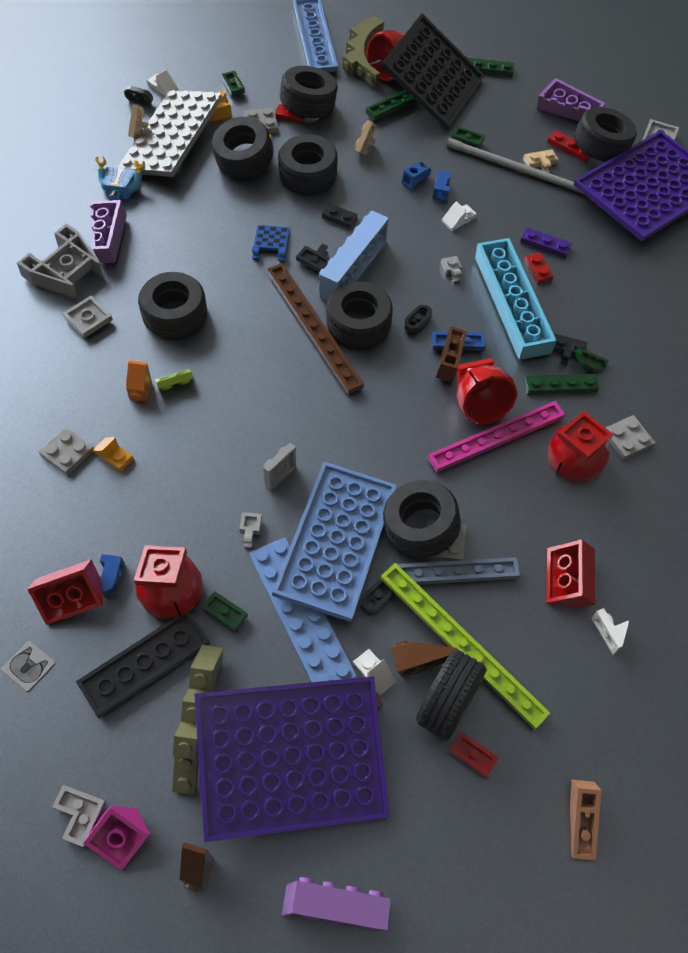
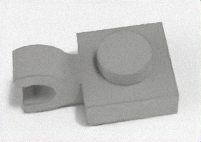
[441,256,462,282]
[239,512,262,548]

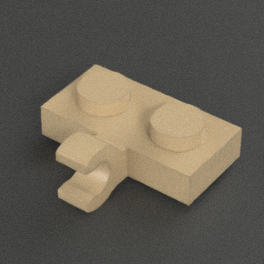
[128,104,148,139]
[355,120,377,155]
[523,149,558,173]

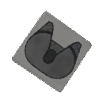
[1,641,55,691]

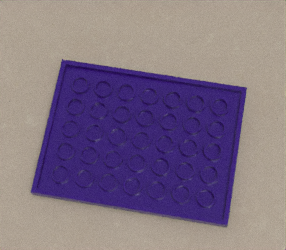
[573,130,688,241]
[194,676,390,842]

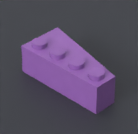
[537,78,606,121]
[89,200,127,263]
[281,877,391,931]

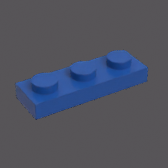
[431,332,486,351]

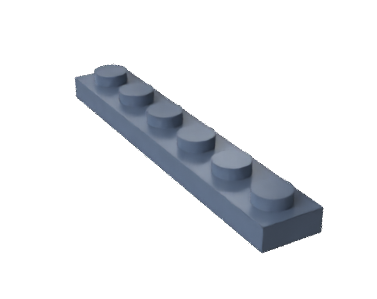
[397,557,520,585]

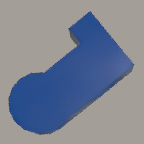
[401,162,431,190]
[432,170,451,202]
[100,554,125,597]

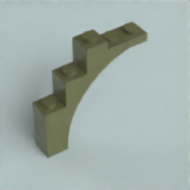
[342,15,384,87]
[172,645,223,795]

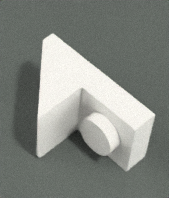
[147,70,179,96]
[441,201,477,231]
[592,608,629,655]
[353,649,397,696]

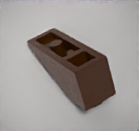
[435,326,467,383]
[391,641,458,677]
[179,842,214,892]

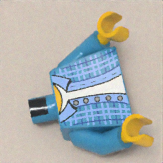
[95,156,145,201]

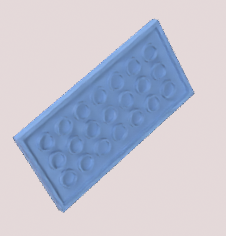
[272,462,396,622]

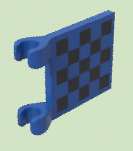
[252,225,290,261]

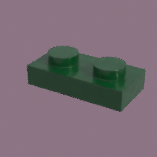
[221,70,245,97]
[451,126,485,149]
[202,591,248,632]

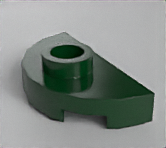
[575,348,609,373]

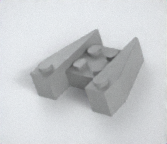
[17,223,103,298]

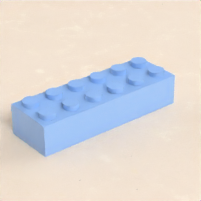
[318,210,389,301]

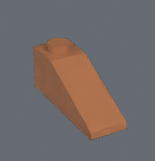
[570,780,601,861]

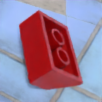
[546,540,596,608]
[27,559,103,625]

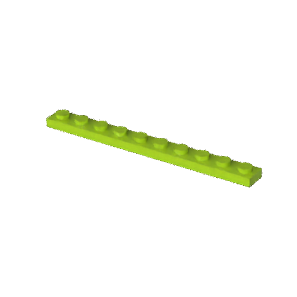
[380,563,550,730]

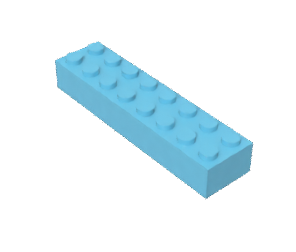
[475,238,556,360]

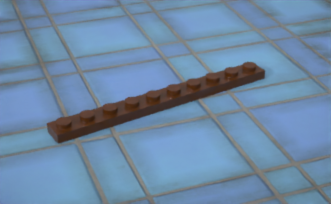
[267,263,364,394]

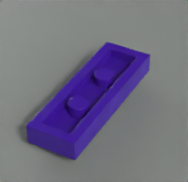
[520,227,572,258]

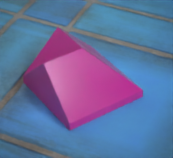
[83,806,150,871]

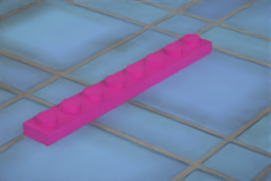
[428,401,565,473]

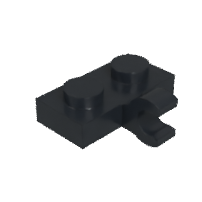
[296,244,330,273]
[553,333,588,365]

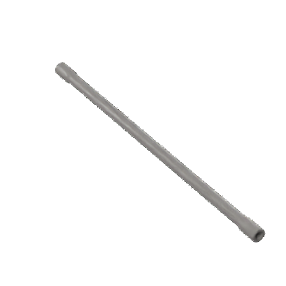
[446,138,583,194]

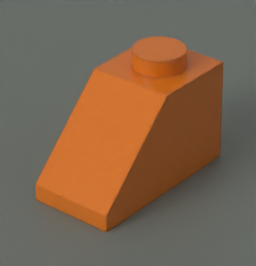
[126,360,153,402]

